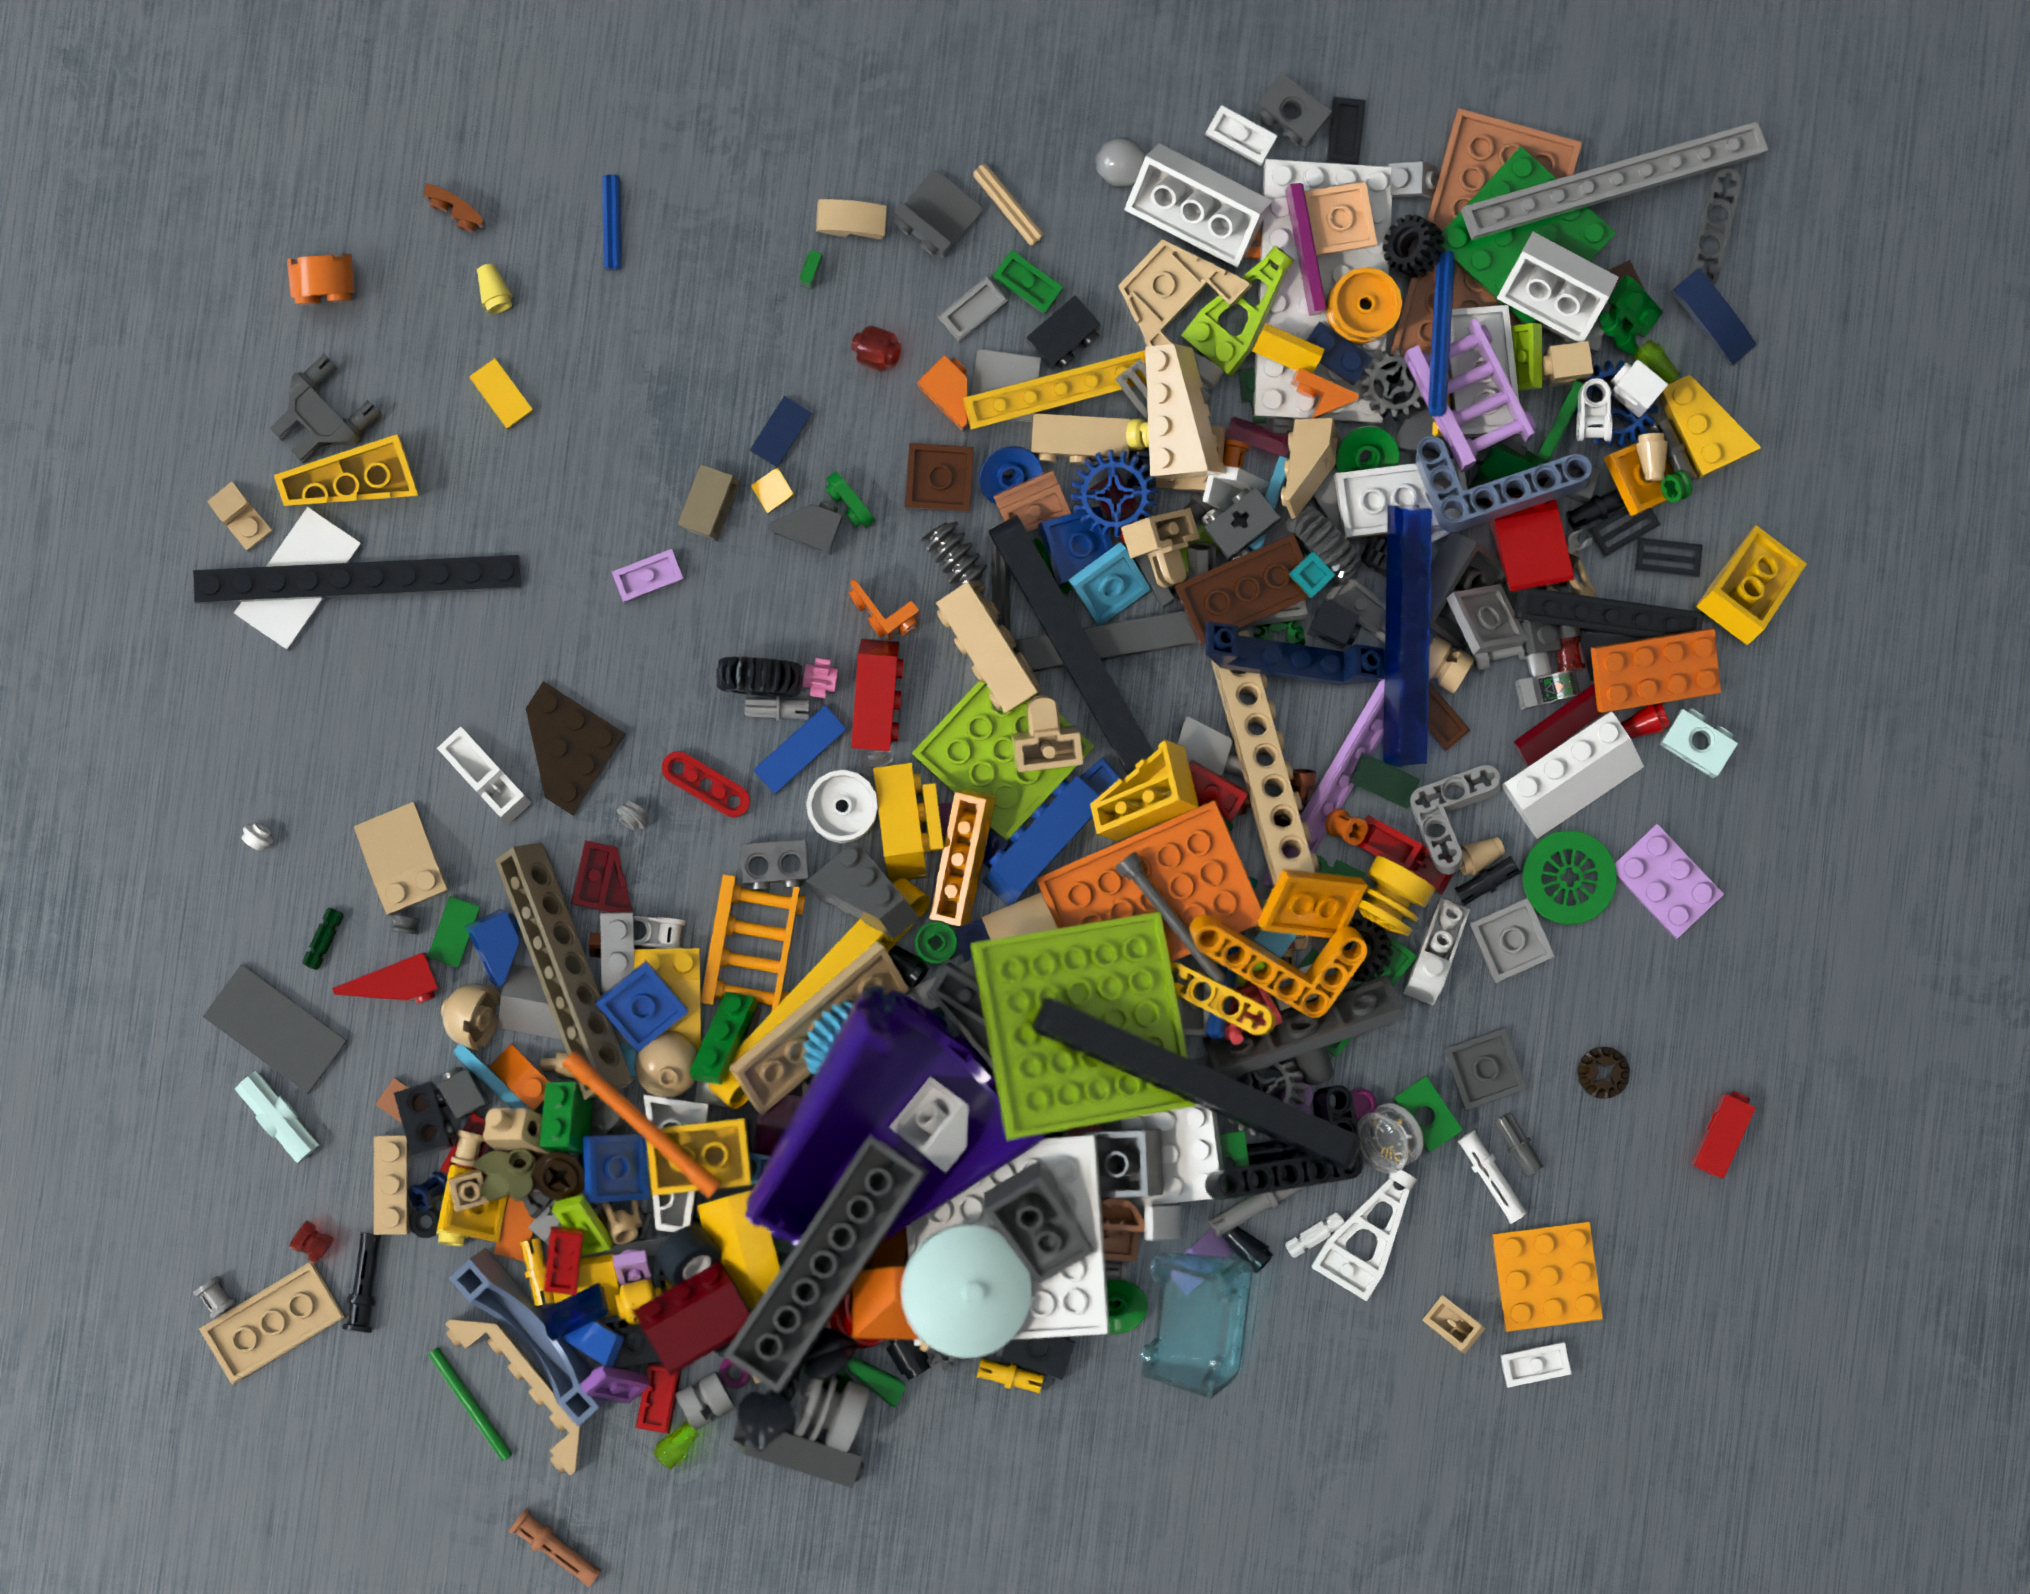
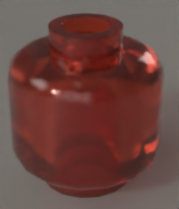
[851,325,902,372]

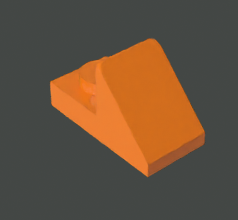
[1290,368,1359,419]

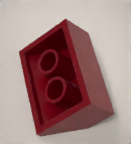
[633,1262,750,1376]

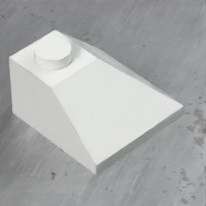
[889,1076,968,1173]

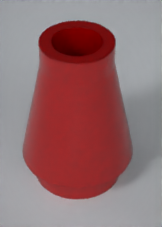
[1621,703,1671,739]

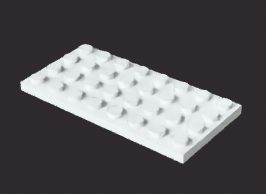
[1253,159,1392,424]

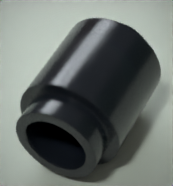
[886,1339,931,1380]

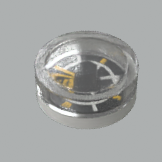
[1357,1103,1423,1174]

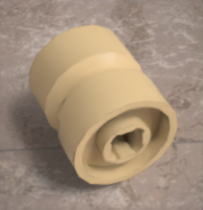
[1415,635,1475,694]

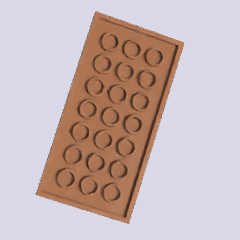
[1389,108,1582,357]

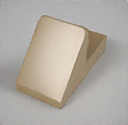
[207,481,273,552]

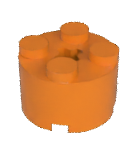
[287,254,355,305]

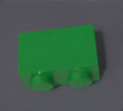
[540,1082,593,1155]

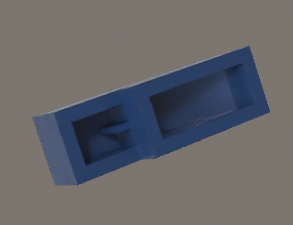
[1671,268,1757,366]

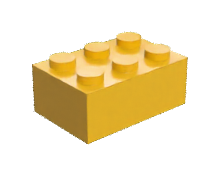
[647,1119,753,1195]

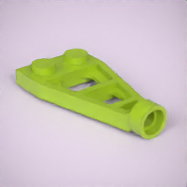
[1181,245,1295,376]

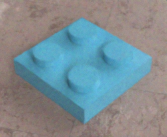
[1068,542,1151,626]

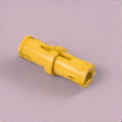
[520,1237,555,1306]
[976,1357,1045,1394]

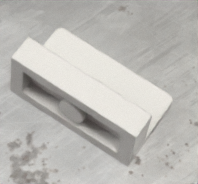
[1203,466,1269,516]

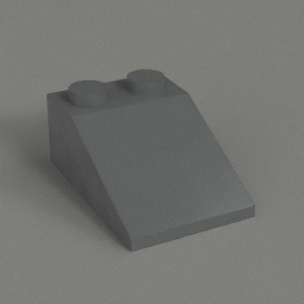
[984,1160,1094,1285]

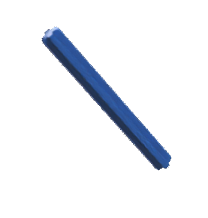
[1428,250,1455,417]

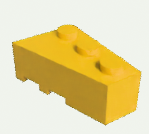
[1658,374,1761,480]
[873,763,930,882]

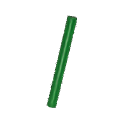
[427,1347,512,1461]

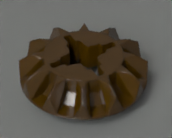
[1578,1047,1630,1099]
[533,1150,584,1201]

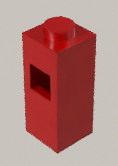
[1690,1091,1756,1179]

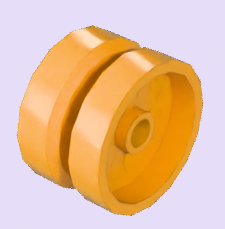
[1325,267,1402,345]

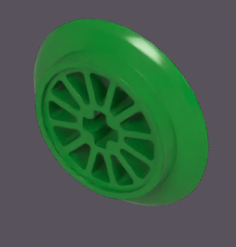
[1523,830,1617,925]

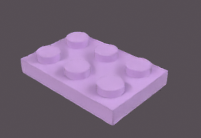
[1615,824,1724,939]

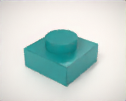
[1288,551,1335,598]

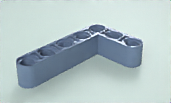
[1415,436,1592,533]

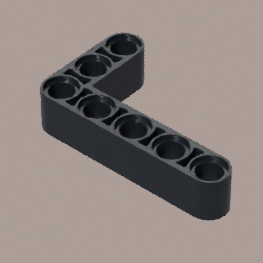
[1205,1085,1363,1200]

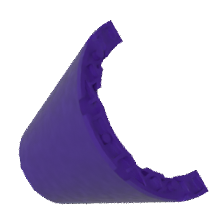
[745,985,1045,1247]

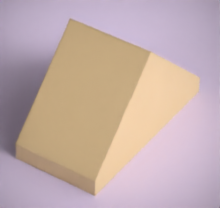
[1422,1295,1486,1354]

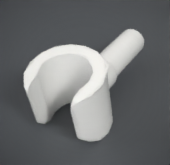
[1567,529,1592,554]

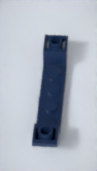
[1206,621,1384,686]

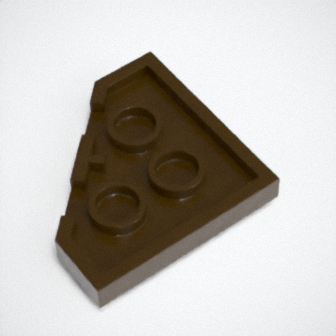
[526,681,626,815]

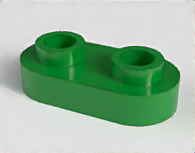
[825,471,876,529]

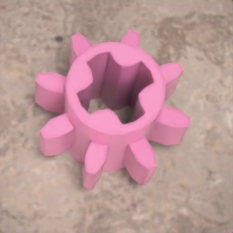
[803,658,838,698]

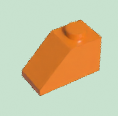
[917,355,967,432]
[489,1043,552,1111]

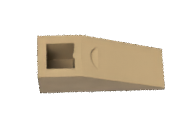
[1281,418,1340,519]

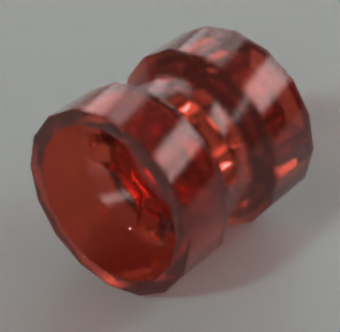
[289,1220,334,1265]

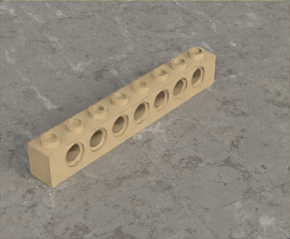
[1210,630,1319,886]

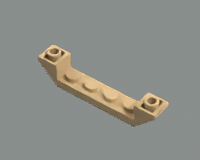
[445,1318,582,1475]

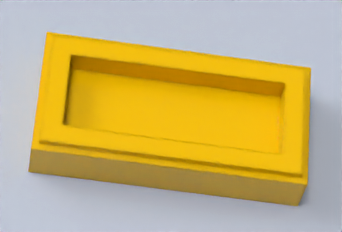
[1252,323,1325,373]
[469,358,533,430]

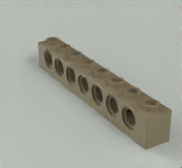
[495,843,633,1100]

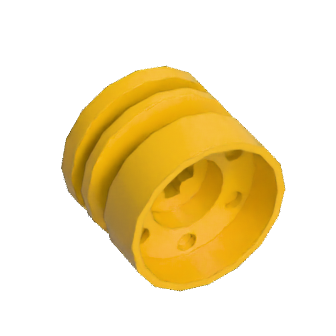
[1357,855,1436,937]

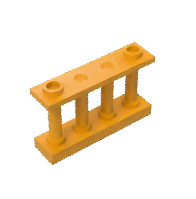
[700,874,806,1012]

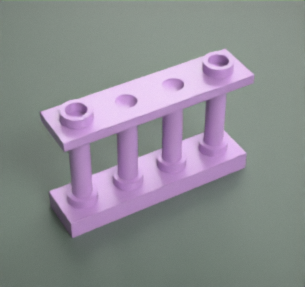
[1404,318,1536,473]

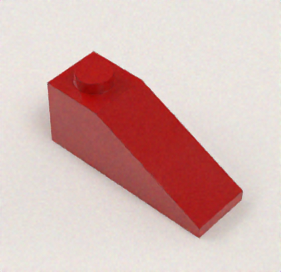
[332,952,441,1005]

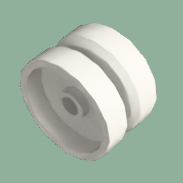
[806,770,878,844]

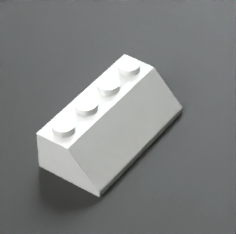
[1124,143,1272,268]
[1501,711,1644,839]

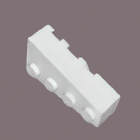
[644,1095,711,1232]

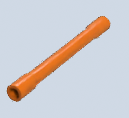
[562,1050,722,1198]

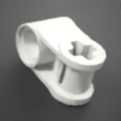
[1576,378,1612,441]
[634,916,686,949]

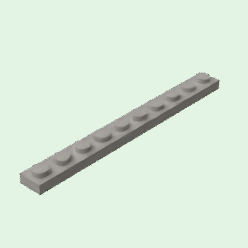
[1461,121,1769,240]

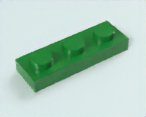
[689,992,758,1085]

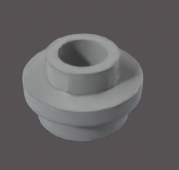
[617,801,648,830]

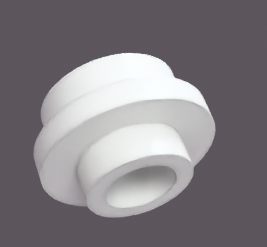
[241,822,273,851]

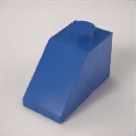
[465,909,520,987]

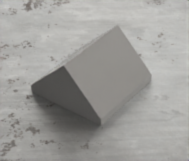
[498,964,562,1040]

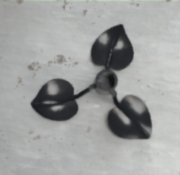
[714,1310,858,1452]

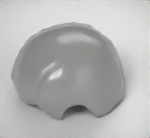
[1096,138,1146,187]

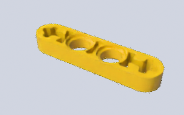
[1170,962,1276,1035]

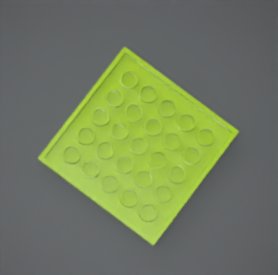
[971,912,1197,1140]

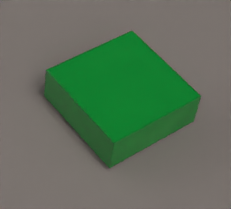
[799,250,823,289]

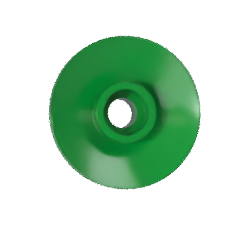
[1336,426,1400,473]
[1106,1279,1148,1334]

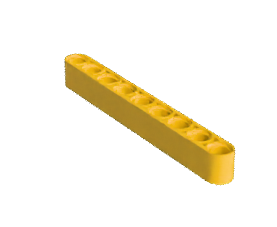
[708,878,930,1109]

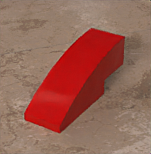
[1356,815,1454,895]

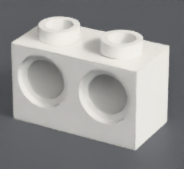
[1611,360,1668,418]

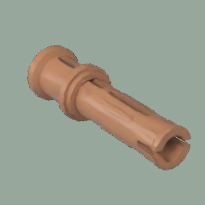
[508,1508,601,1588]

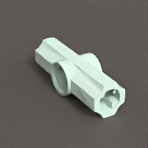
[235,1071,320,1163]

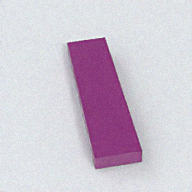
[1285,183,1327,316]

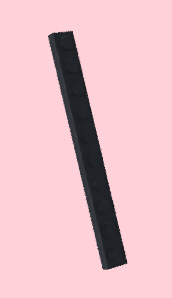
[193,555,521,604]

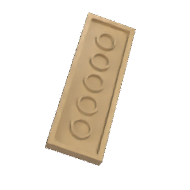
[729,942,909,1115]

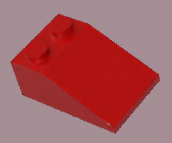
[1488,494,1574,592]

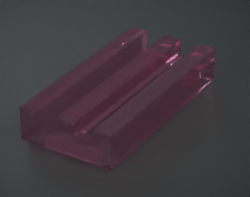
[1225,416,1289,457]

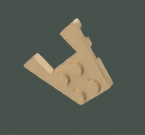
[1118,239,1253,347]

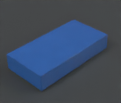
[563,1310,624,1367]

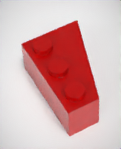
[851,639,904,751]

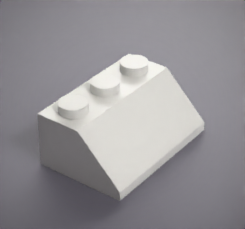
[1497,232,1619,342]

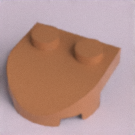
[1101,1197,1144,1262]

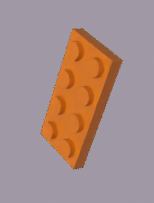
[1591,628,1721,713]

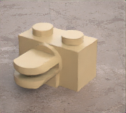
[1121,508,1200,588]
[1011,694,1083,772]

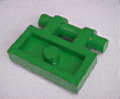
[1598,275,1663,355]

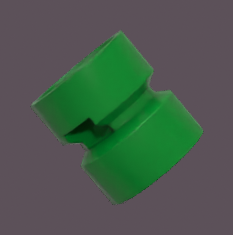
[915,922,957,965]

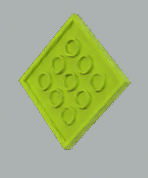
[912,681,1095,842]

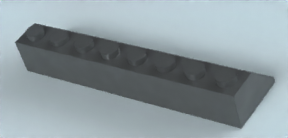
[724,1135,929,1393]

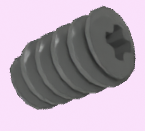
[920,521,987,588]

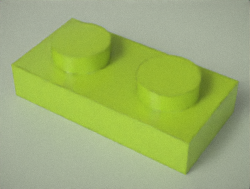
[1511,323,1542,392]
[552,1195,613,1256]

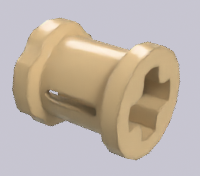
[450,1130,484,1168]

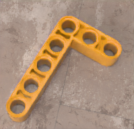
[1190,915,1367,1018]

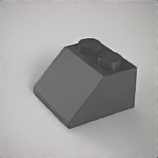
[1085,1129,1163,1198]

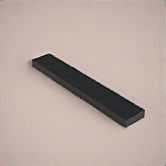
[1514,588,1704,638]

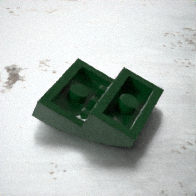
[1468,442,1548,506]

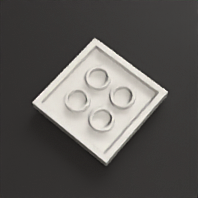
[1121,1105,1226,1207]

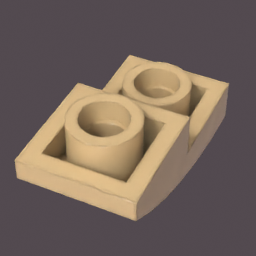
[815,199,887,240]
[448,1169,510,1212]

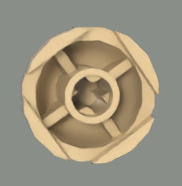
[441,983,501,1051]
[634,1031,698,1098]

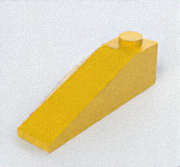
[697,1190,781,1312]

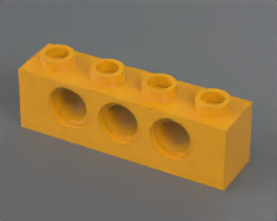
[929,789,996,926]

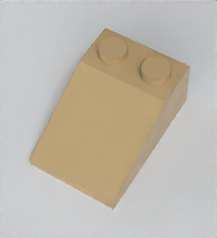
[354,802,451,916]

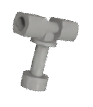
[1471,619,1552,677]

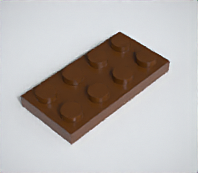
[1174,534,1319,645]

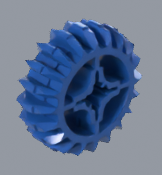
[1573,360,1659,448]
[1071,449,1158,537]

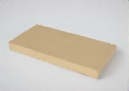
[199,1261,346,1385]

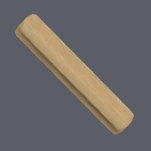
[973,164,1043,246]

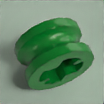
[1660,471,1693,503]

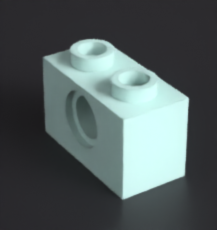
[1659,708,1738,778]

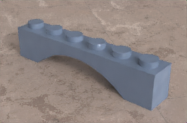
[449,1247,608,1426]

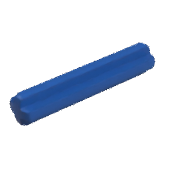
[602,175,622,270]

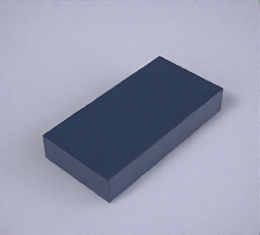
[750,396,812,468]

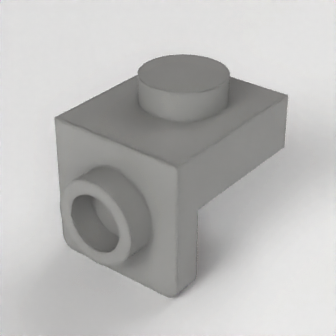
[1388,161,1439,199]

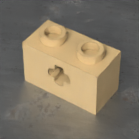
[1542,341,1593,387]

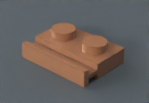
[993,469,1071,532]

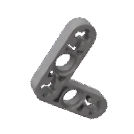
[1410,765,1501,875]

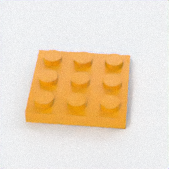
[1492,1222,1603,1332]

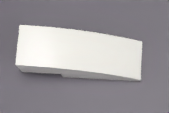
[437,726,532,825]
[1144,1205,1182,1240]

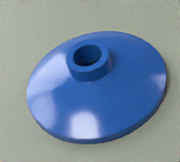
[979,446,1043,505]

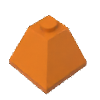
[851,1267,918,1340]

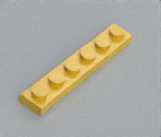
[963,350,1147,429]

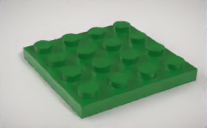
[1440,146,1616,324]

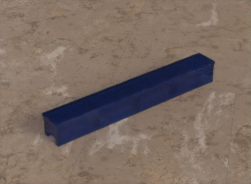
[1383,504,1432,767]

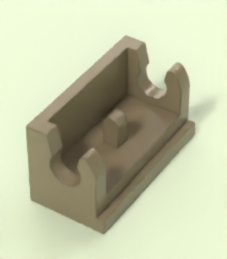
[677,464,740,542]

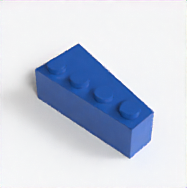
[982,775,1099,906]

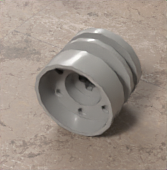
[793,1375,869,1453]

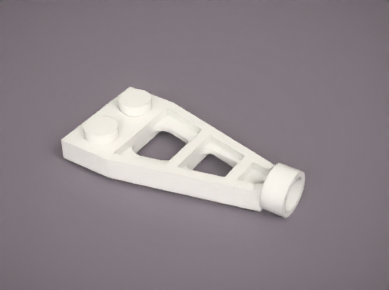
[1310,1167,1417,1302]

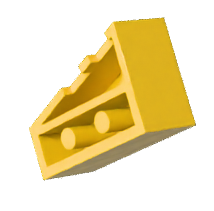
[1090,740,1199,841]

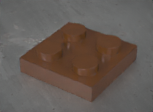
[905,443,974,513]

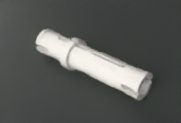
[1457,1130,1528,1224]

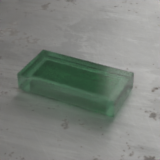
[1349,753,1421,809]

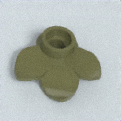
[474,1149,536,1202]

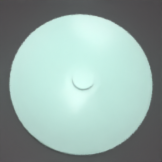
[901,1224,1032,1358]

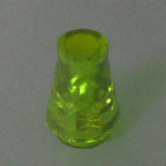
[1632,339,1680,384]
[652,1421,699,1471]

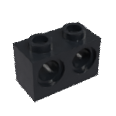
[394,1082,456,1158]

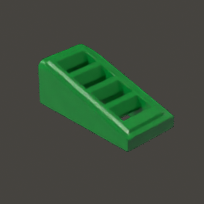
[846,1357,906,1407]

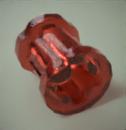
[1556,636,1586,673]

